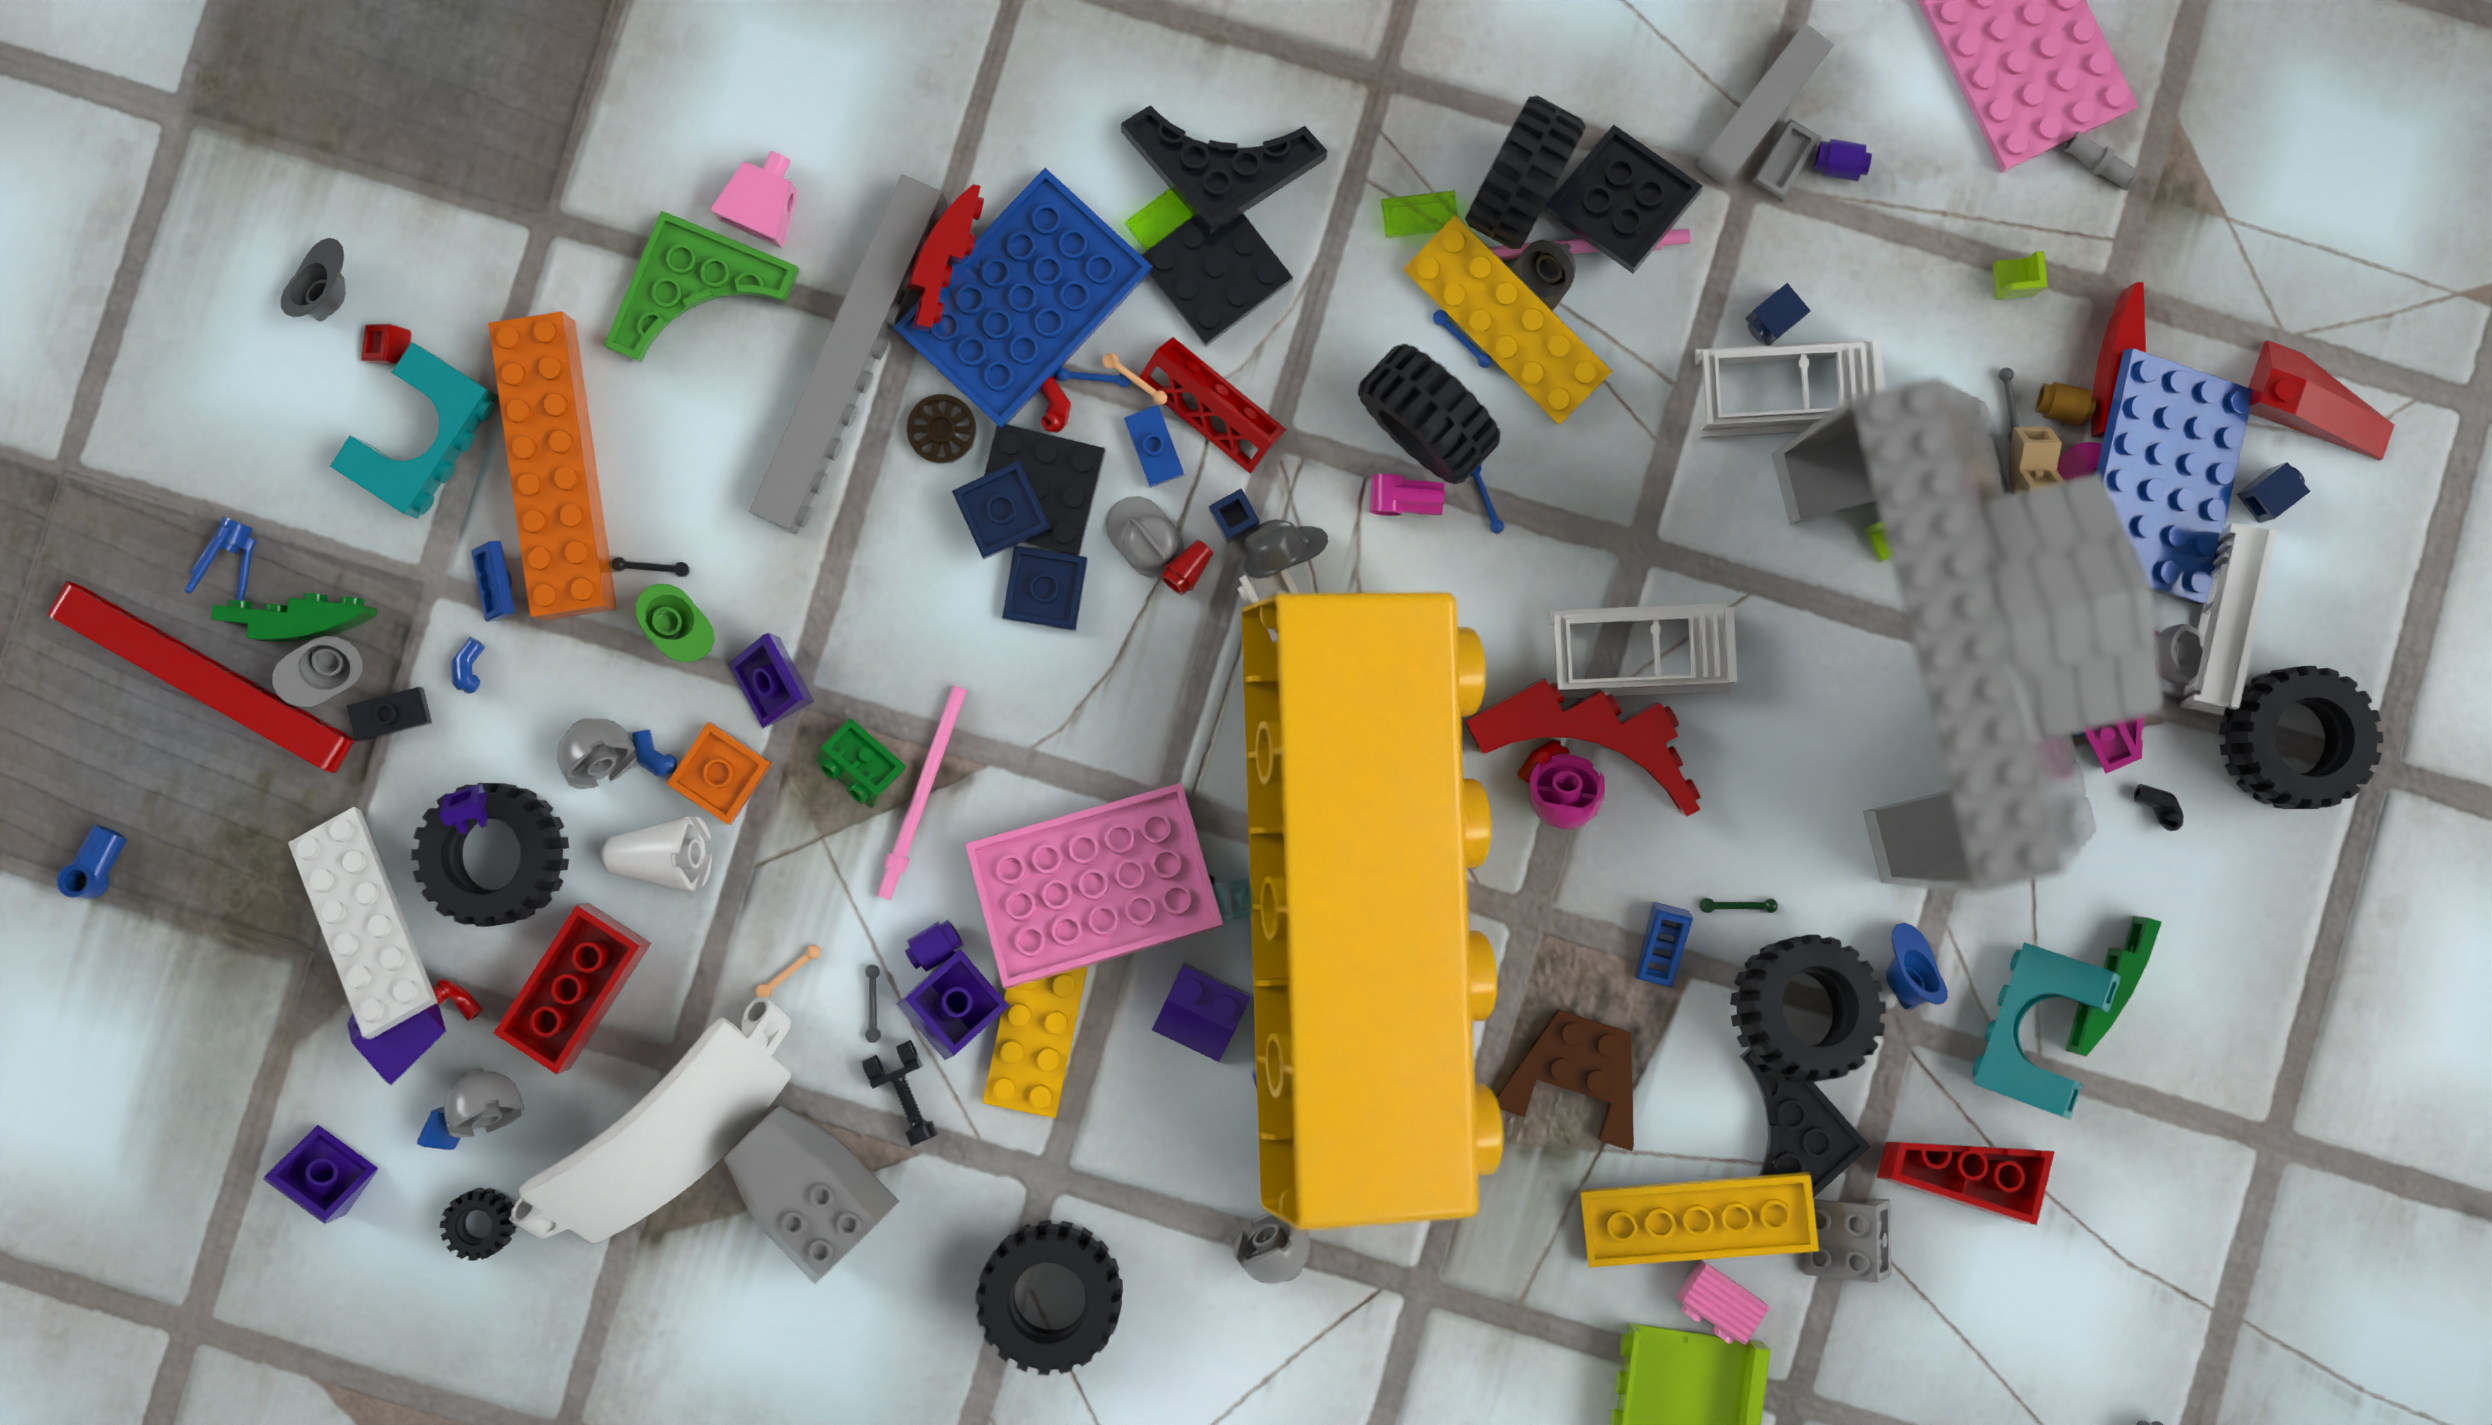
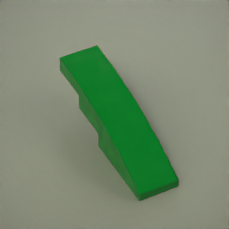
[2066,916,2162,1057]

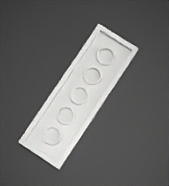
[288,807,438,1039]

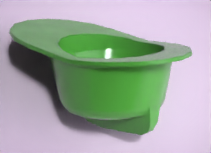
[635,584,715,662]

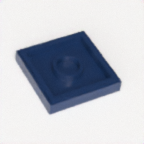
[952,460,1052,560]
[1002,546,1088,631]

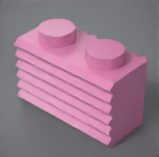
[1676,1260,1769,1345]

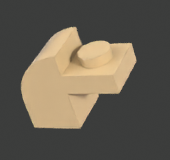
[2009,427,2065,494]

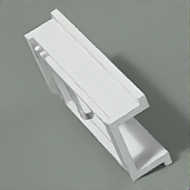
[1695,340,1885,438]
[2180,523,2277,717]
[1549,603,1738,699]

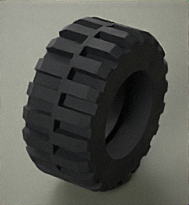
[1465,96,1586,249]
[1358,344,1500,484]
[2219,666,2384,809]
[411,783,569,927]
[1730,934,1886,1082]
[975,1220,1123,1375]

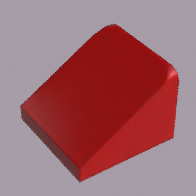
[361,324,412,365]

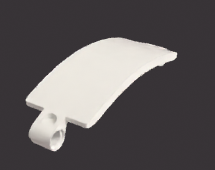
[509,997,791,1243]

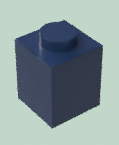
[1745,283,1811,345]
[2236,462,2310,523]
[1209,488,1260,544]

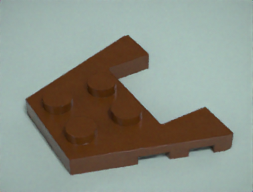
[1495,1009,1634,1151]

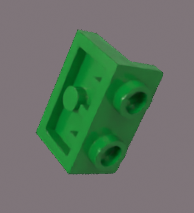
[816,718,906,808]

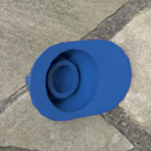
[1886,923,1948,1010]

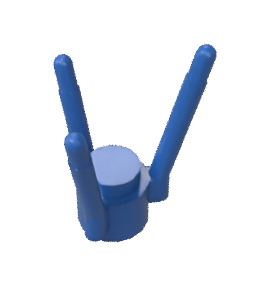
[185,516,257,601]

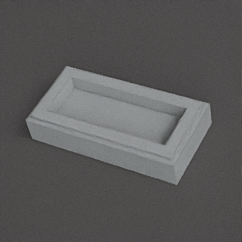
[1750,118,1821,202]

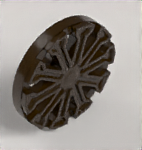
[907,394,977,464]

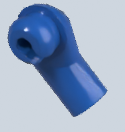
[451,636,485,694]
[632,730,677,777]

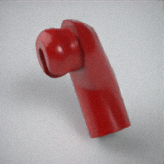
[1040,377,1071,433]
[1517,740,1570,783]
[432,978,483,1022]

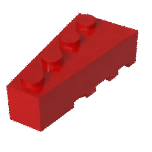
[1877,1141,2055,1225]

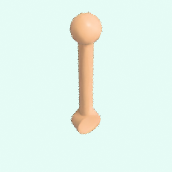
[1102,353,1167,405]
[756,945,821,998]

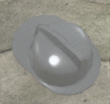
[1107,496,1184,578]
[272,636,363,707]

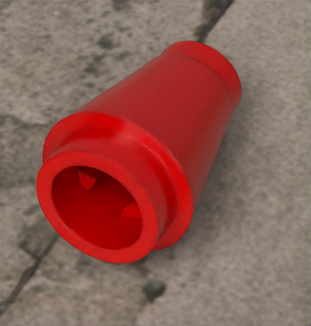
[1161,540,1214,596]

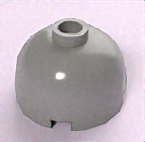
[557,718,637,789]
[443,1068,524,1138]
[1233,1212,1311,1284]

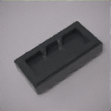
[347,687,432,742]

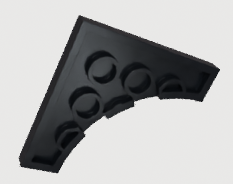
[1121,105,1328,234]
[1739,1047,1871,1198]

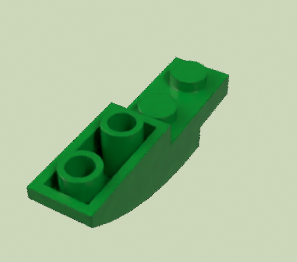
[211,592,377,642]

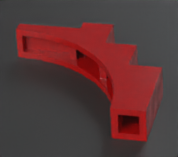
[1463,679,1701,816]

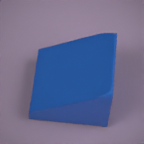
[417,1107,461,1150]

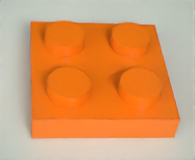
[666,722,773,825]

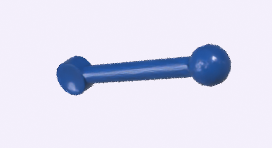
[1433,310,1492,368]
[1055,367,1132,388]
[1470,464,1504,534]

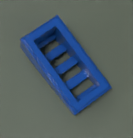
[1635,902,1693,987]

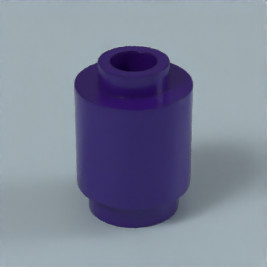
[1814,139,1872,182]
[905,920,964,972]

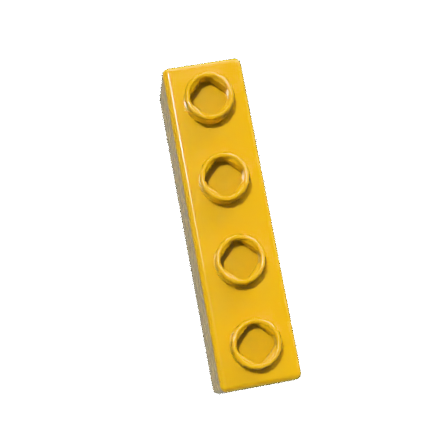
[1241,592,1503,1231]

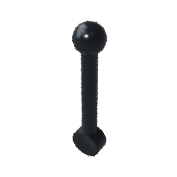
[611,557,690,577]

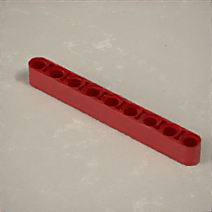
[47,581,355,773]

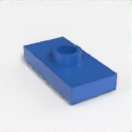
[1124,405,1184,488]
[471,541,515,622]

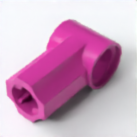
[1370,474,1445,516]

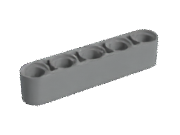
[1696,23,1834,187]

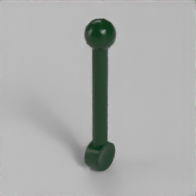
[1699,898,1778,913]

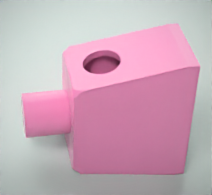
[711,151,797,248]

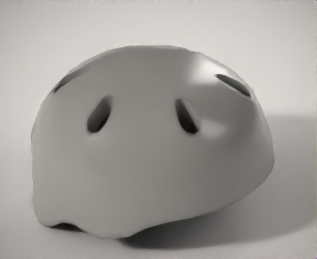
[2156,624,2203,686]

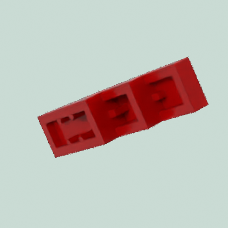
[2091,282,2146,437]

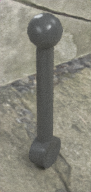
[1999,367,2019,442]
[865,964,881,1043]

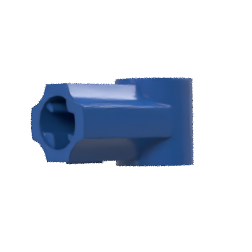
[57,824,127,899]

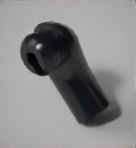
[2134,784,2184,831]

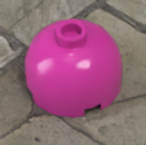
[1529,754,1605,829]

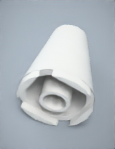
[601,816,712,891]

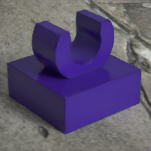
[439,783,488,834]

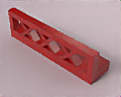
[1139,337,1287,474]

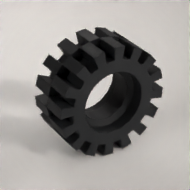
[440,1188,517,1261]

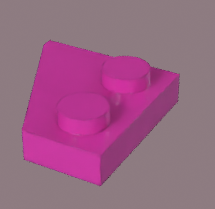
[2084,716,2144,774]

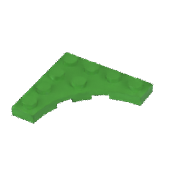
[604,211,800,362]

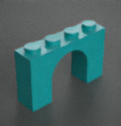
[330,342,498,519]
[1972,942,2121,1120]

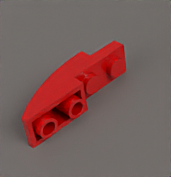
[907,184,984,332]

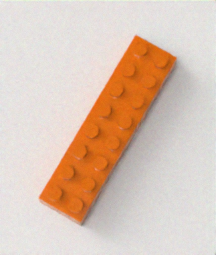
[488,311,617,621]

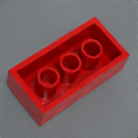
[493,903,651,1074]

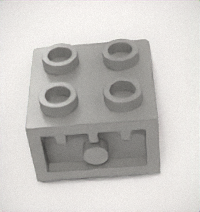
[1803,1198,1891,1283]

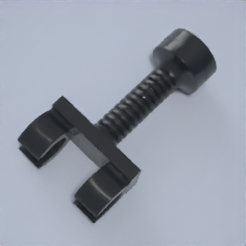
[862,1040,938,1146]

